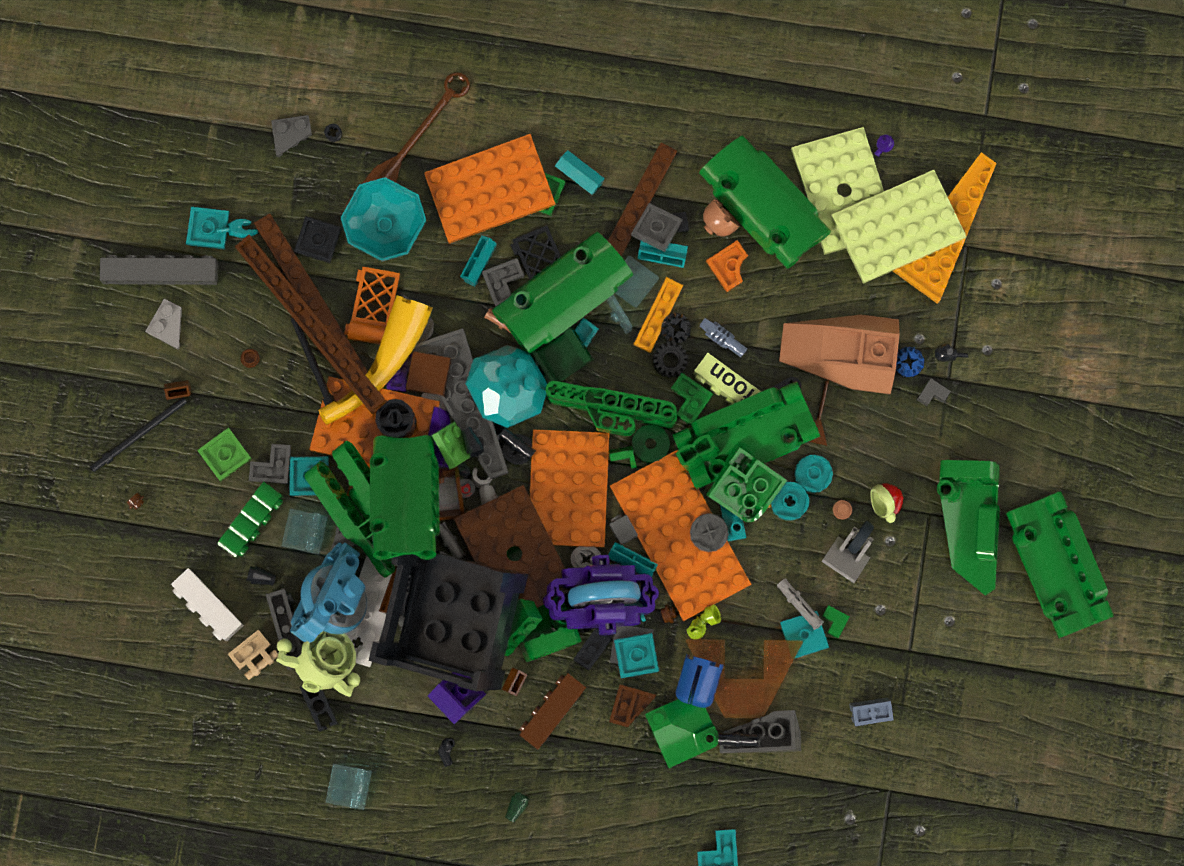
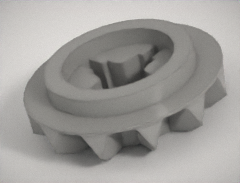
[571,546,601,568]

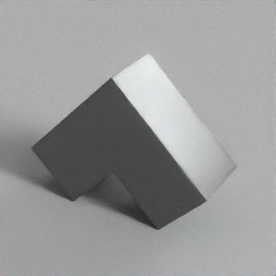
[917,379,951,406]

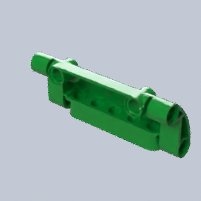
[699,135,831,269]
[492,231,633,355]

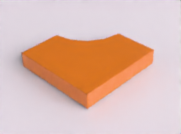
[706,240,748,292]

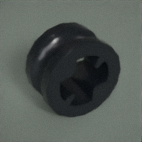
[324,124,342,142]

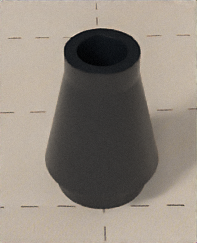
[462,427,484,457]
[246,566,276,586]

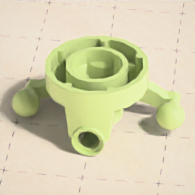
[276,631,360,697]

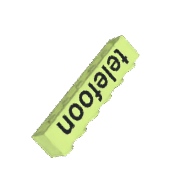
[693,353,761,405]

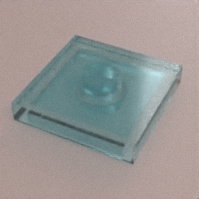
[615,255,659,309]

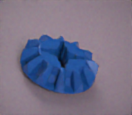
[896,346,924,377]

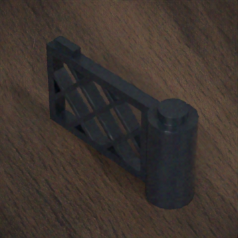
[510,226,561,280]

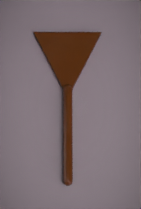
[809,380,829,446]

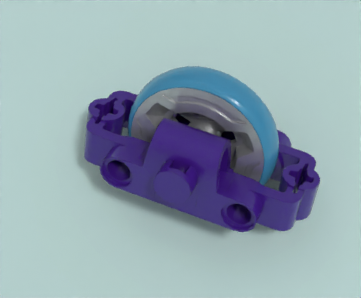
[543,555,659,635]

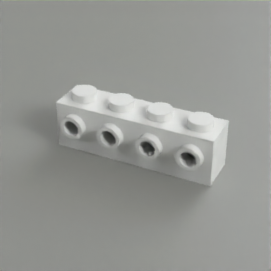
[171,568,244,641]

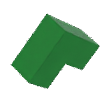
[822,605,850,639]

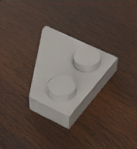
[145,299,182,350]

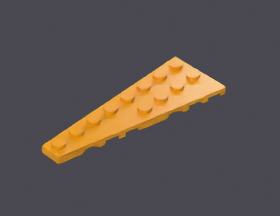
[893,152,996,304]

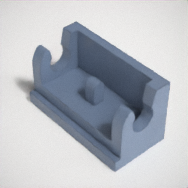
[849,698,894,726]

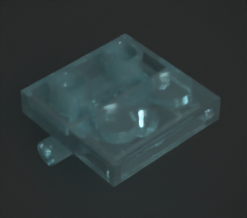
[281,509,328,555]
[325,764,372,810]

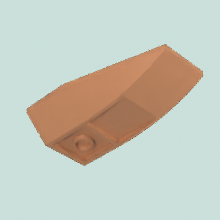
[779,315,900,394]

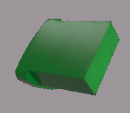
[608,446,637,469]

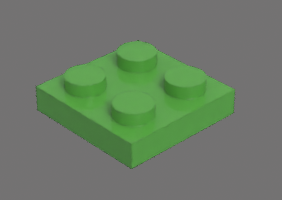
[432,422,470,469]
[197,428,252,482]

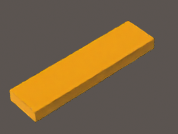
[633,277,683,353]

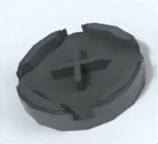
[690,513,729,552]

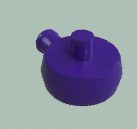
[874,134,894,157]

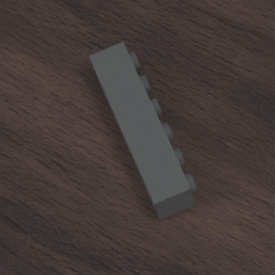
[100,255,218,285]

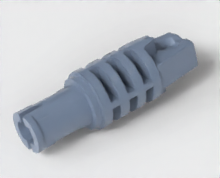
[700,318,748,358]

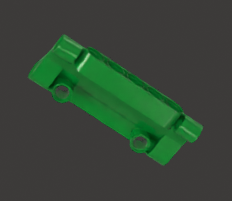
[673,381,821,489]
[369,435,440,560]
[1006,491,1114,638]

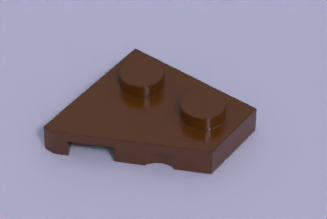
[609,684,656,728]

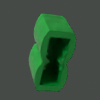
[676,434,721,471]

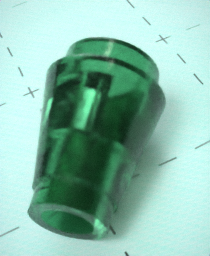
[505,792,530,823]

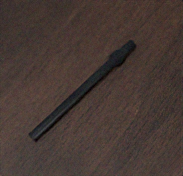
[291,318,336,406]
[89,397,187,472]

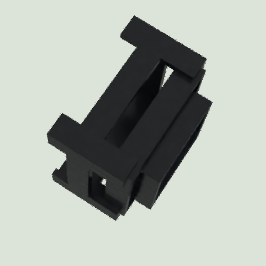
[368,550,528,691]

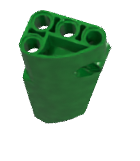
[937,460,1000,596]
[507,546,582,662]

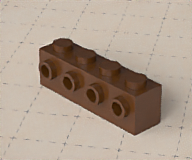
[519,673,586,750]

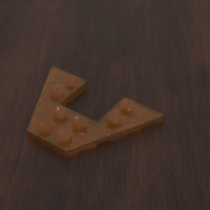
[686,639,803,718]

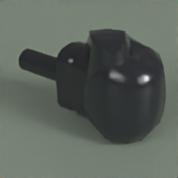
[934,344,968,362]

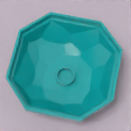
[341,177,426,261]
[466,345,547,428]

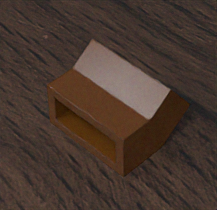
[164,380,192,400]
[502,667,527,696]

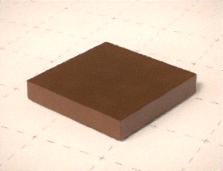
[406,351,452,396]

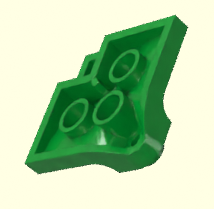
[706,445,787,522]
[645,699,719,769]

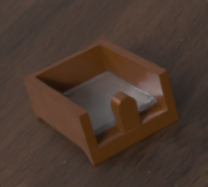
[438,466,465,521]

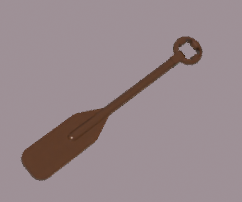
[345,72,470,209]

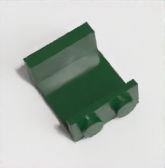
[532,327,594,383]

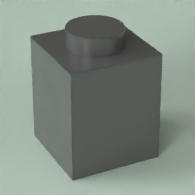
[609,514,638,545]

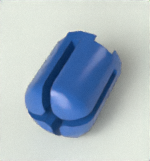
[676,654,723,708]

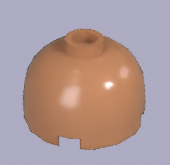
[703,199,740,237]

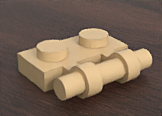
[228,630,278,680]

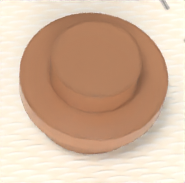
[833,500,852,520]

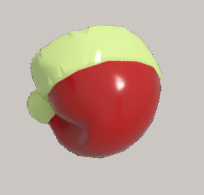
[870,483,903,523]

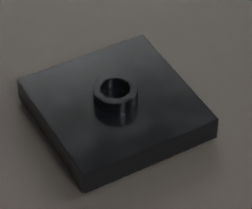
[294,216,342,264]

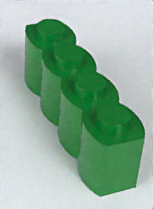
[217,481,284,559]

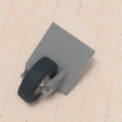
[822,521,874,583]

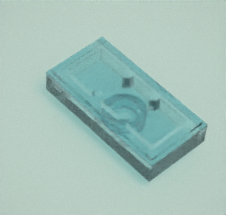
[607,295,632,334]

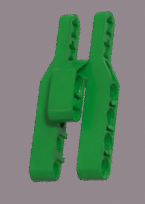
[545,381,677,436]
[305,441,395,578]

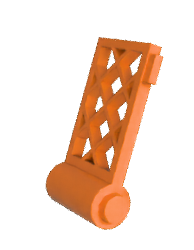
[344,267,400,345]

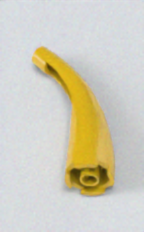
[319,295,433,425]

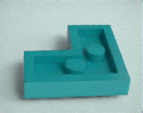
[697,829,738,866]

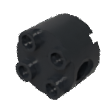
[375,399,417,438]

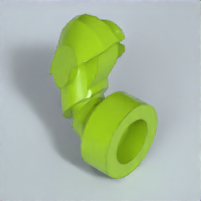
[687,605,721,639]

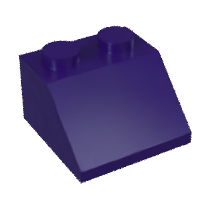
[428,672,486,724]

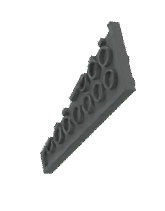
[412,328,509,479]

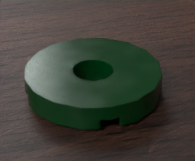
[632,425,670,463]

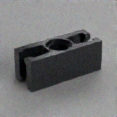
[299,686,339,732]

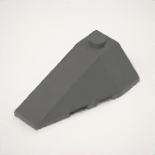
[719,710,801,754]

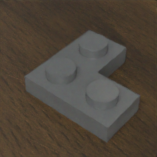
[482,258,524,307]
[249,444,291,484]

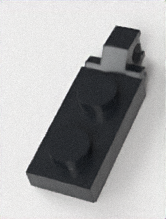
[573,628,613,671]

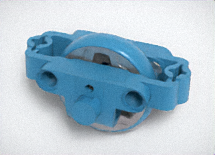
[290,543,367,643]

